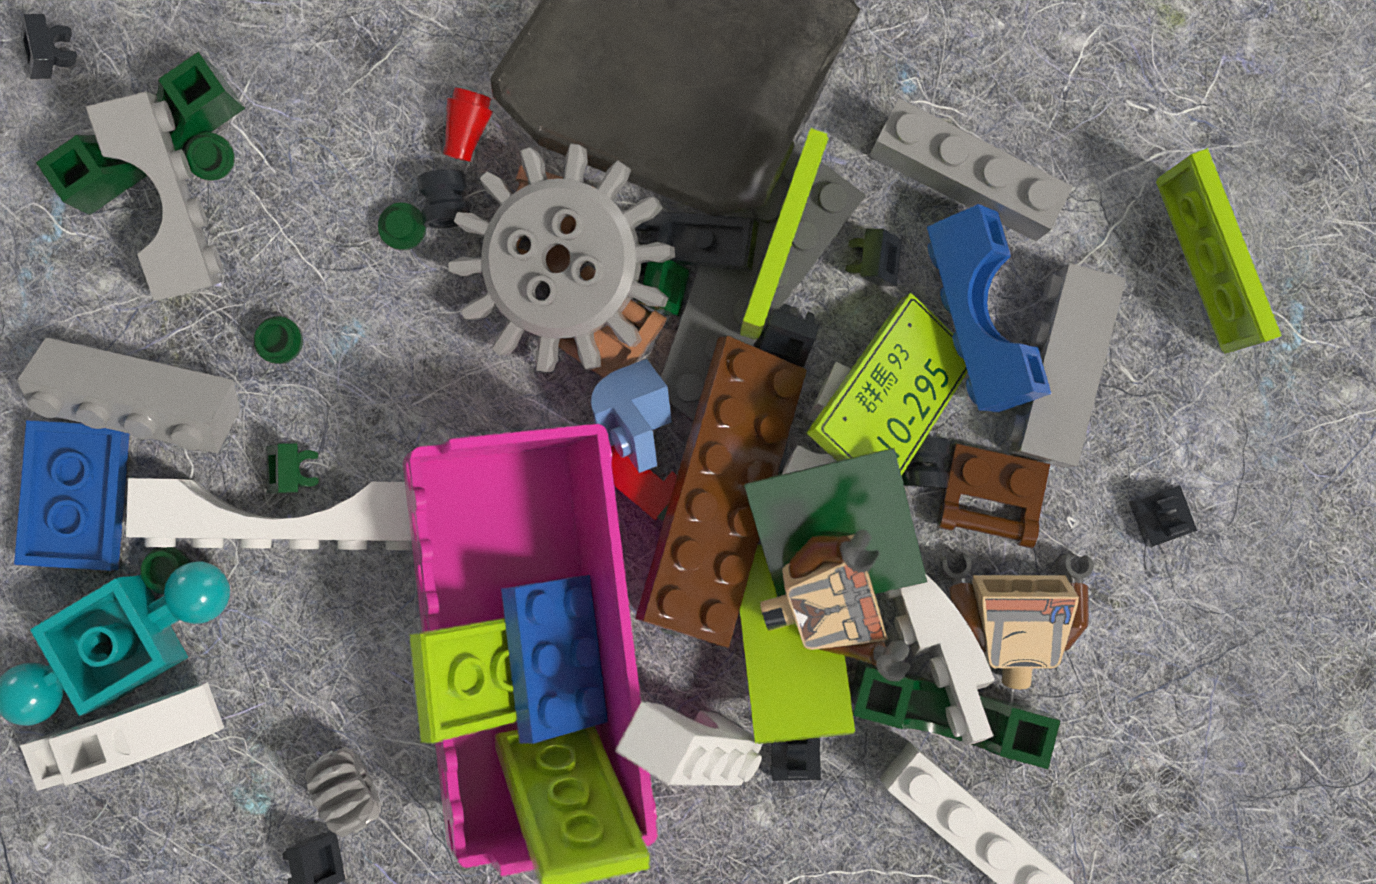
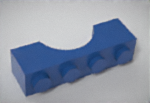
[927,204,1052,412]

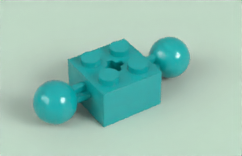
[0,561,230,726]

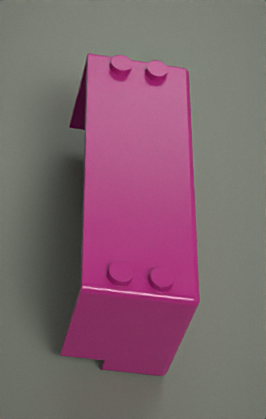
[403,424,657,877]

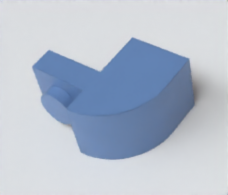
[591,359,672,473]

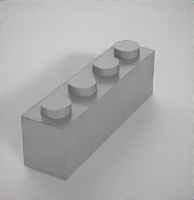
[869,98,1073,241]
[1006,263,1126,468]
[17,337,240,454]

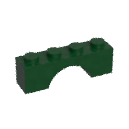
[36,52,245,215]
[850,660,1061,770]

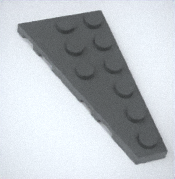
[661,111,866,422]

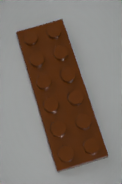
[635,335,807,648]

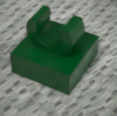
[634,260,690,316]
[266,444,319,494]

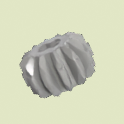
[305,747,381,837]

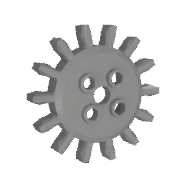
[448,144,675,372]

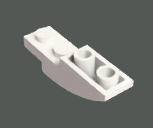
[884,575,995,746]
[20,682,224,791]

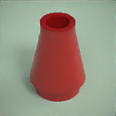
[443,87,493,162]

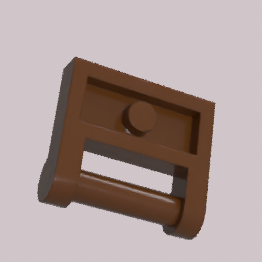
[937,444,1051,549]

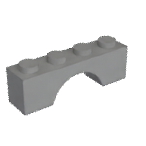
[85,92,223,301]

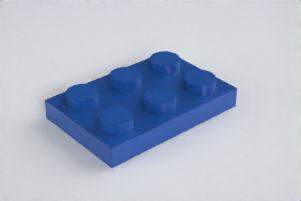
[14,420,130,571]
[501,575,608,743]

